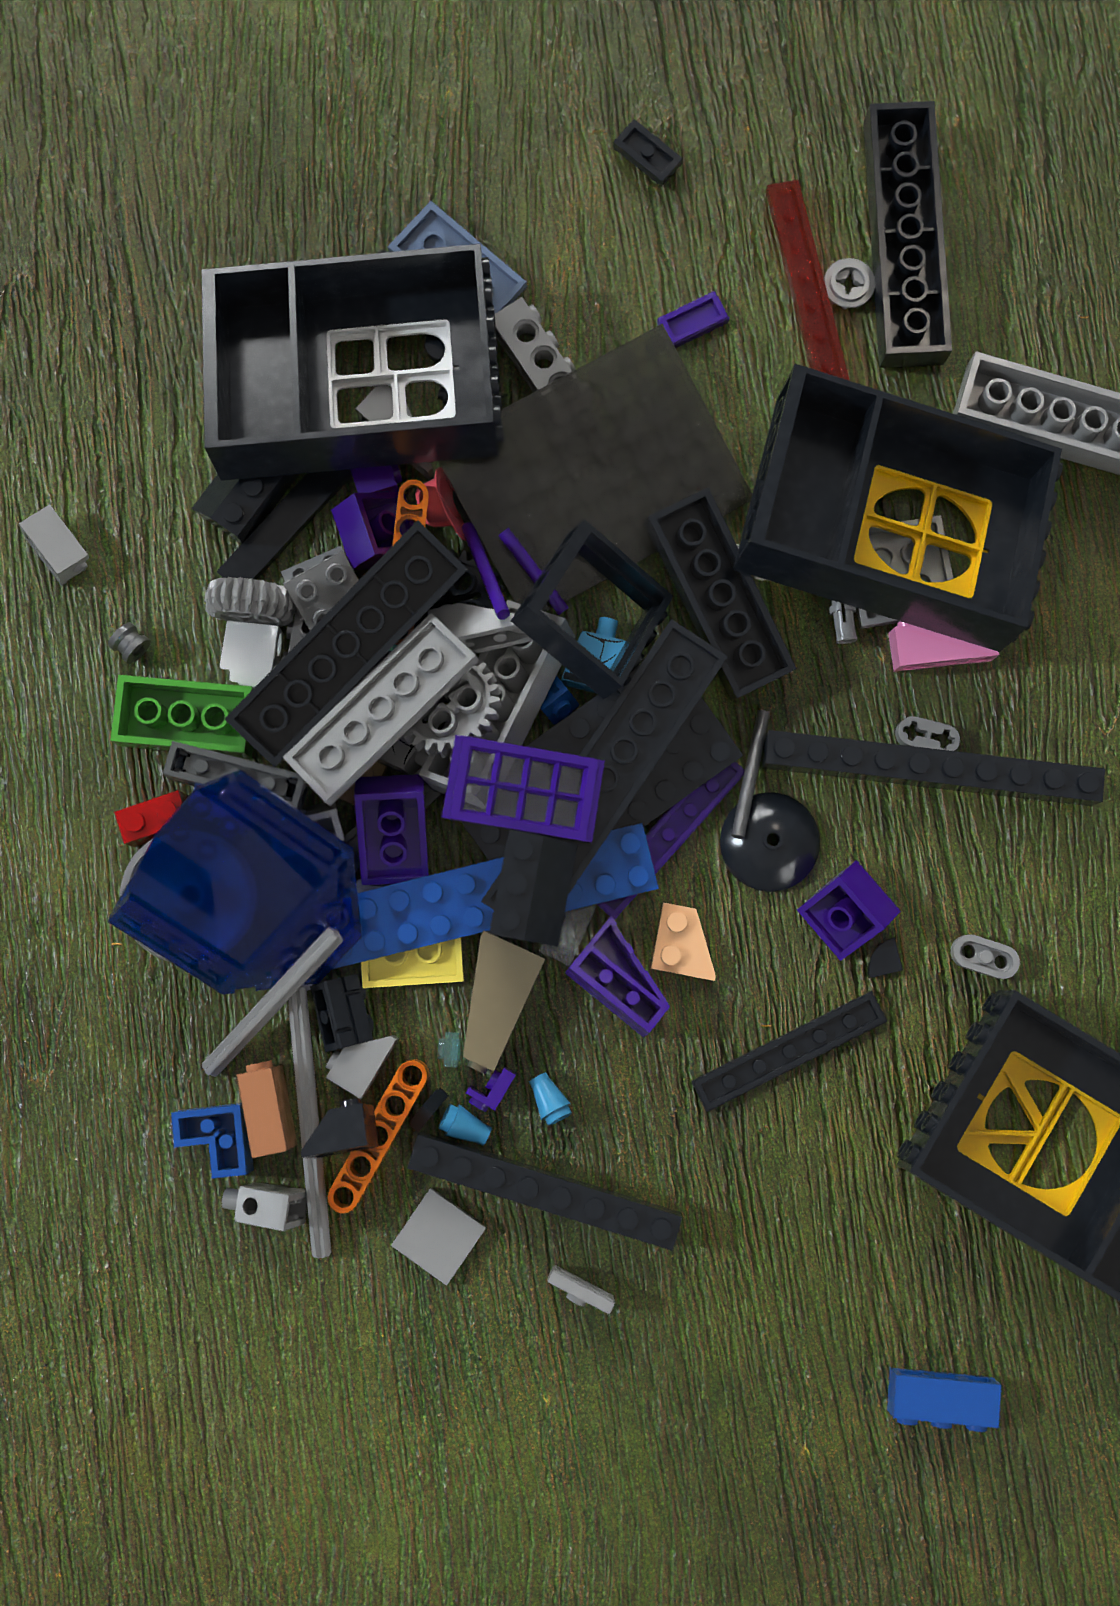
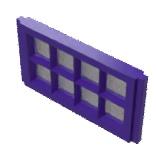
[442,735,605,842]

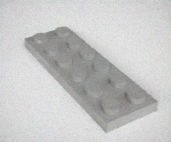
[283,613,479,806]

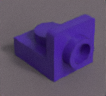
[466,1067,517,1112]

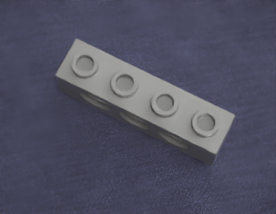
[494,297,595,433]

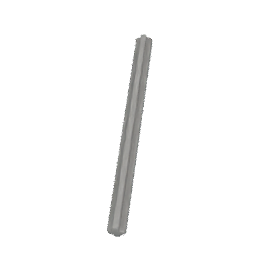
[288,985,332,1258]

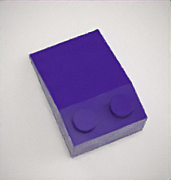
[354,774,429,885]

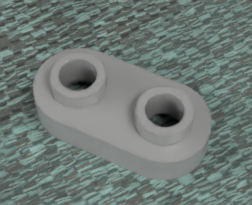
[951,935,1020,979]

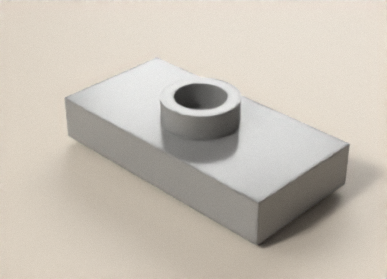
[548,1265,615,1315]

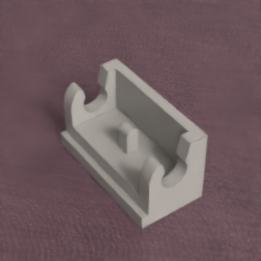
[19,504,89,586]

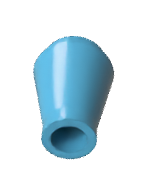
[529,1072,572,1126]
[438,1104,492,1146]

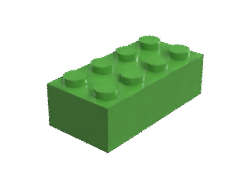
[110,675,254,758]

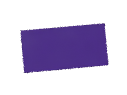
[657,291,729,350]

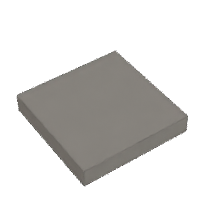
[391,1187,487,1286]

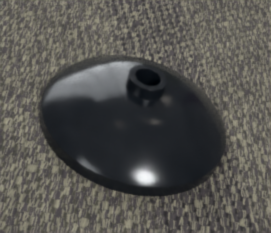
[720,792,820,892]

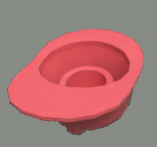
[415,467,466,541]

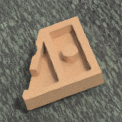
[651,902,716,981]

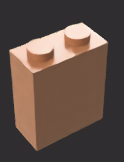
[237,1060,298,1158]

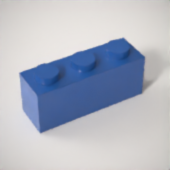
[887,1367,1001,1432]

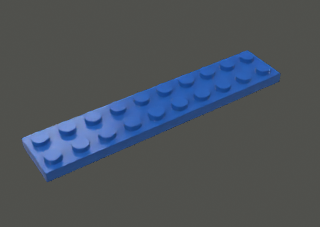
[314,823,659,970]

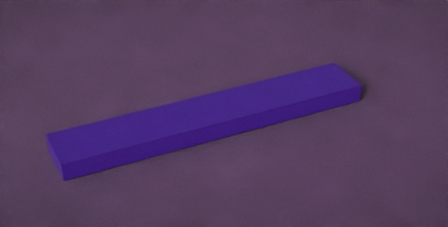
[596,762,745,920]

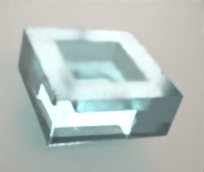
[438,1031,461,1067]

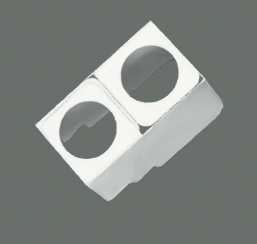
[219,621,284,688]

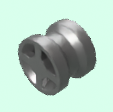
[108,622,151,664]

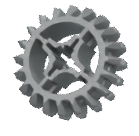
[204,577,296,627]

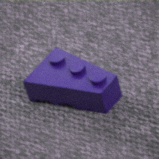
[565,916,670,1037]

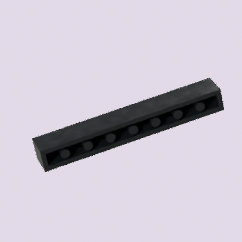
[408,1131,683,1251]

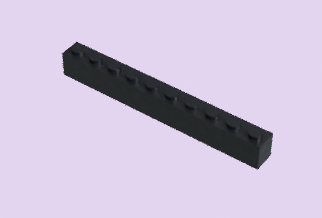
[761,730,1105,806]

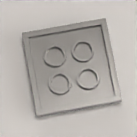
[856,515,954,629]

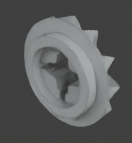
[823,258,875,310]

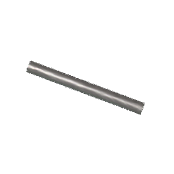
[731,710,770,839]

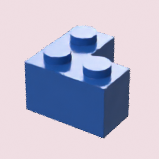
[171,1103,254,1179]

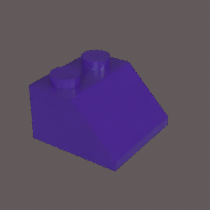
[331,492,414,570]
[797,860,901,961]

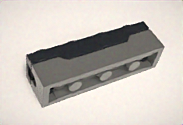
[162,741,309,814]

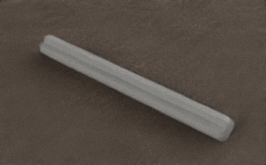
[202,927,343,1077]

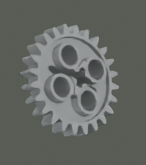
[402,661,502,758]

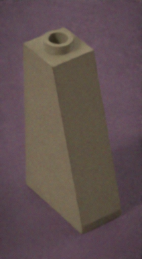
[463,931,546,1074]

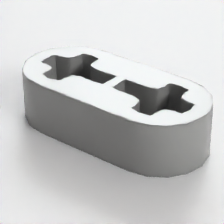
[895,716,960,751]

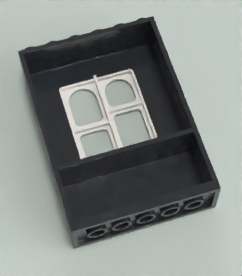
[201,244,504,481]

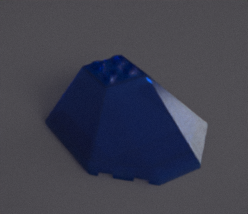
[107,769,362,995]

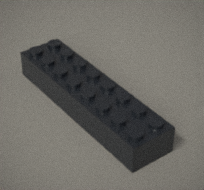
[863,101,952,368]
[224,520,468,767]

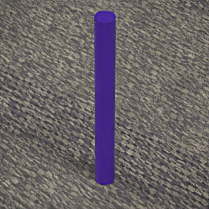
[462,522,510,620]

